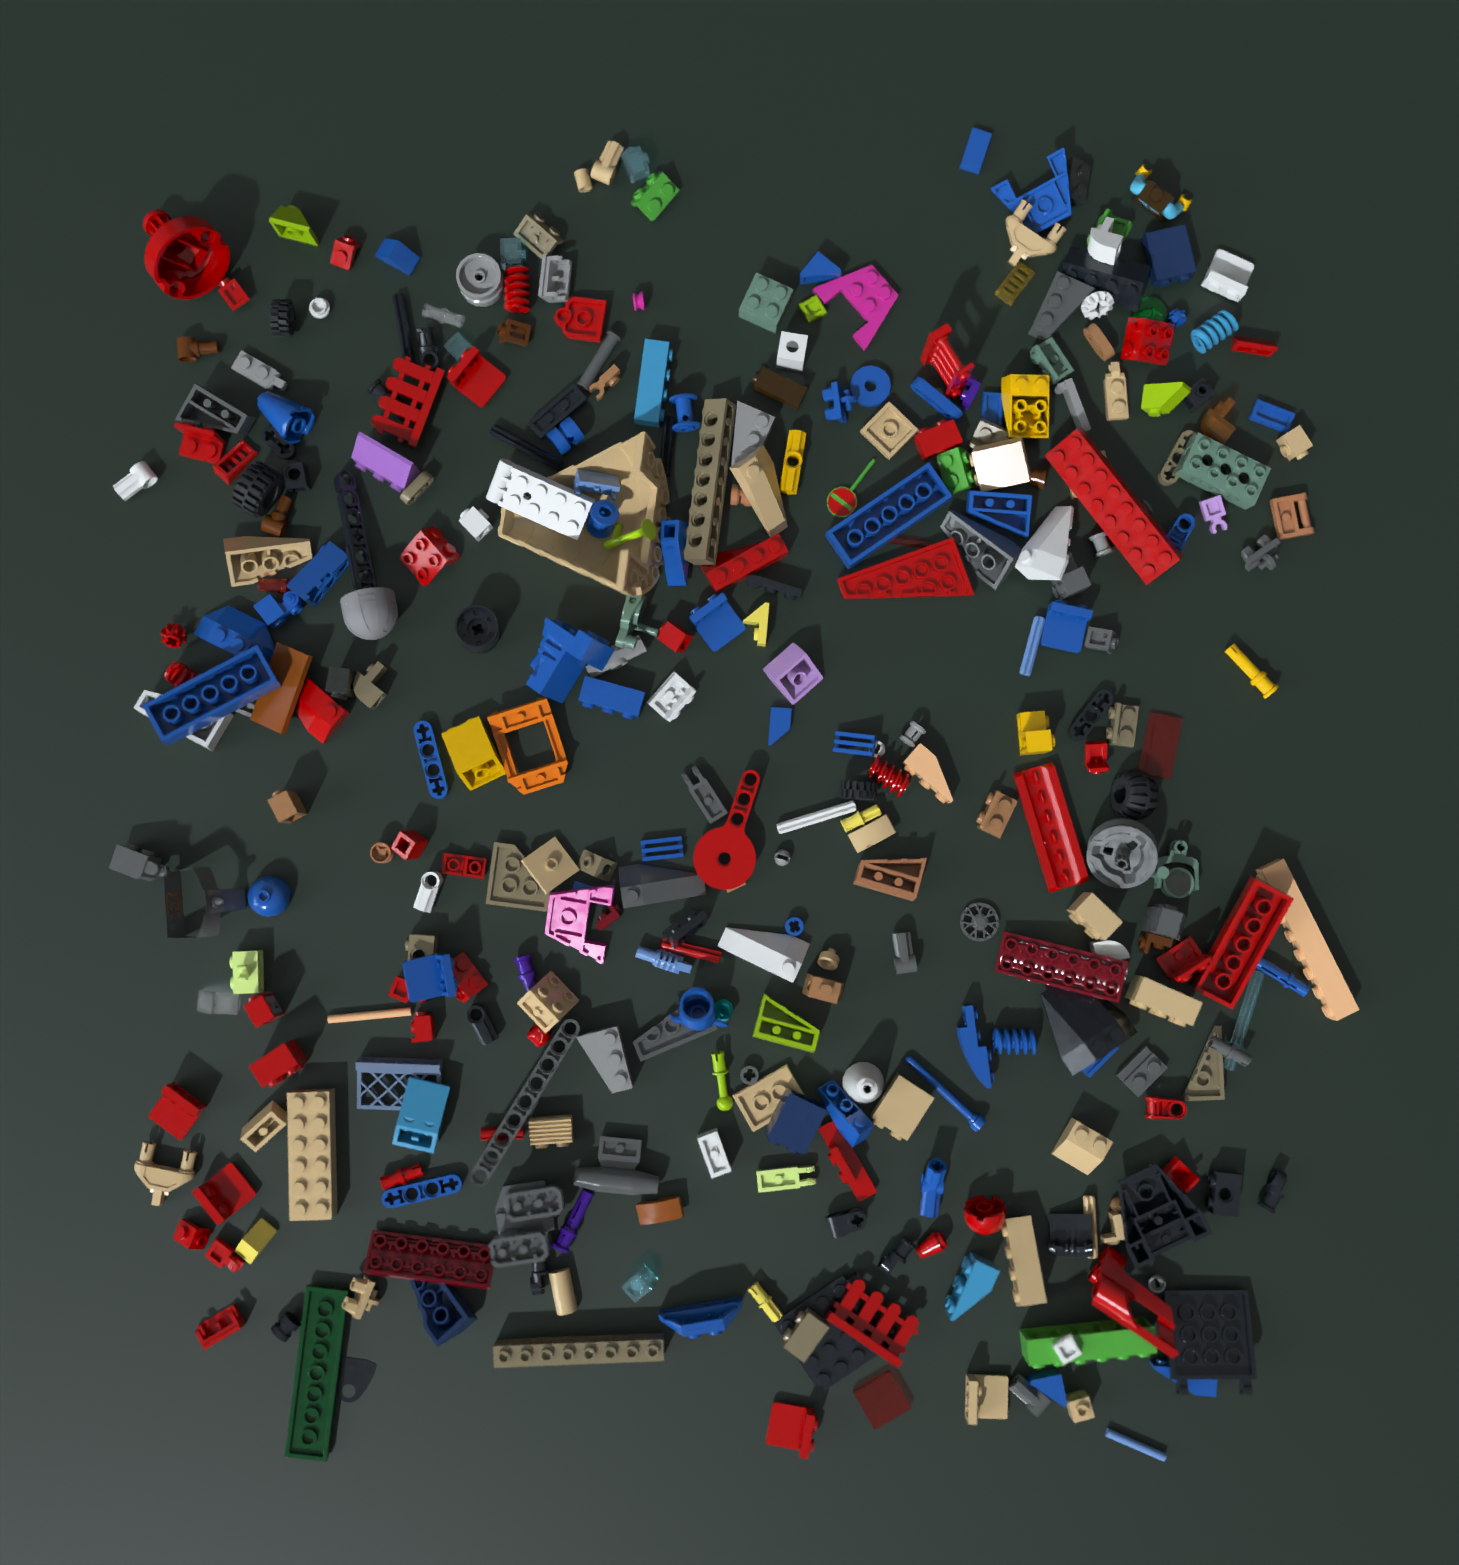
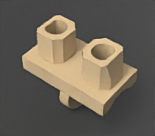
[342,1276,380,1320]

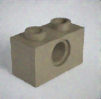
[404,934,438,961]

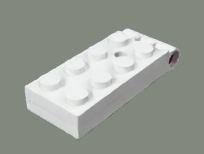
[486,458,595,540]

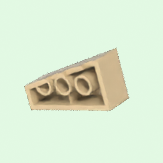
[1001,1215,1047,1306]

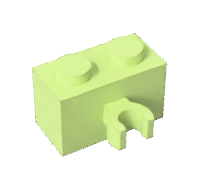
[230,950,264,994]

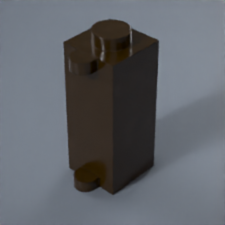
[752,364,809,412]

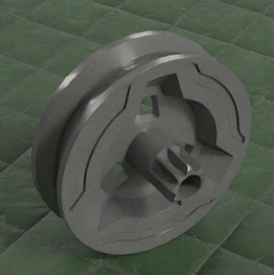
[1087,818,1158,888]

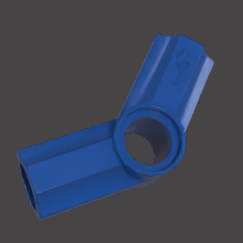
[919,1158,946,1218]

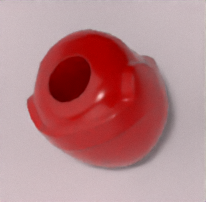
[527,1024,551,1047]

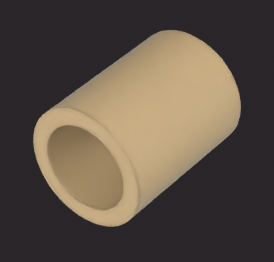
[574,168,592,192]

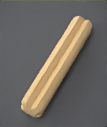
[1083,1195,1098,1259]

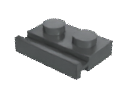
[1115,1045,1168,1097]

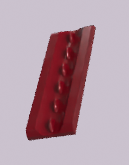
[994,931,1128,1003]
[363,1230,494,1289]

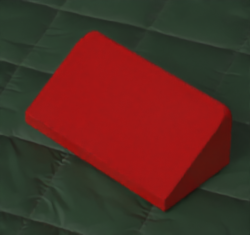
[1231,336,1278,357]

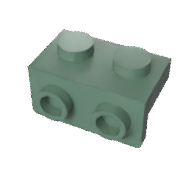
[1030,337,1074,386]

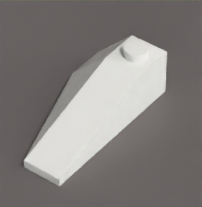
[1015,506,1074,580]
[717,927,810,983]

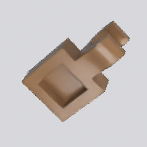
[589,364,621,400]

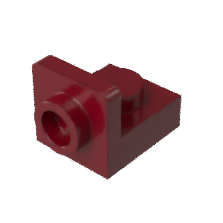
[595,900,622,931]

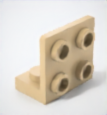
[517,971,579,1033]
[965,1374,1008,1425]

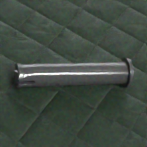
[577,331,621,391]

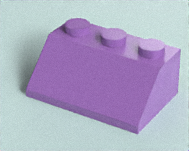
[351,432,421,493]

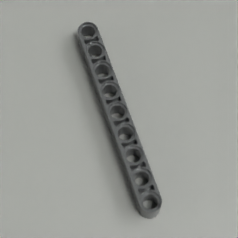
[470,1019,580,1186]

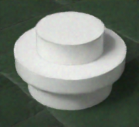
[309,298,330,319]

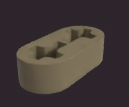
[400,470,435,506]

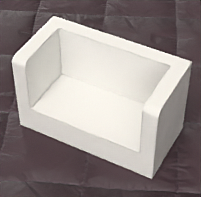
[697,1128,732,1178]

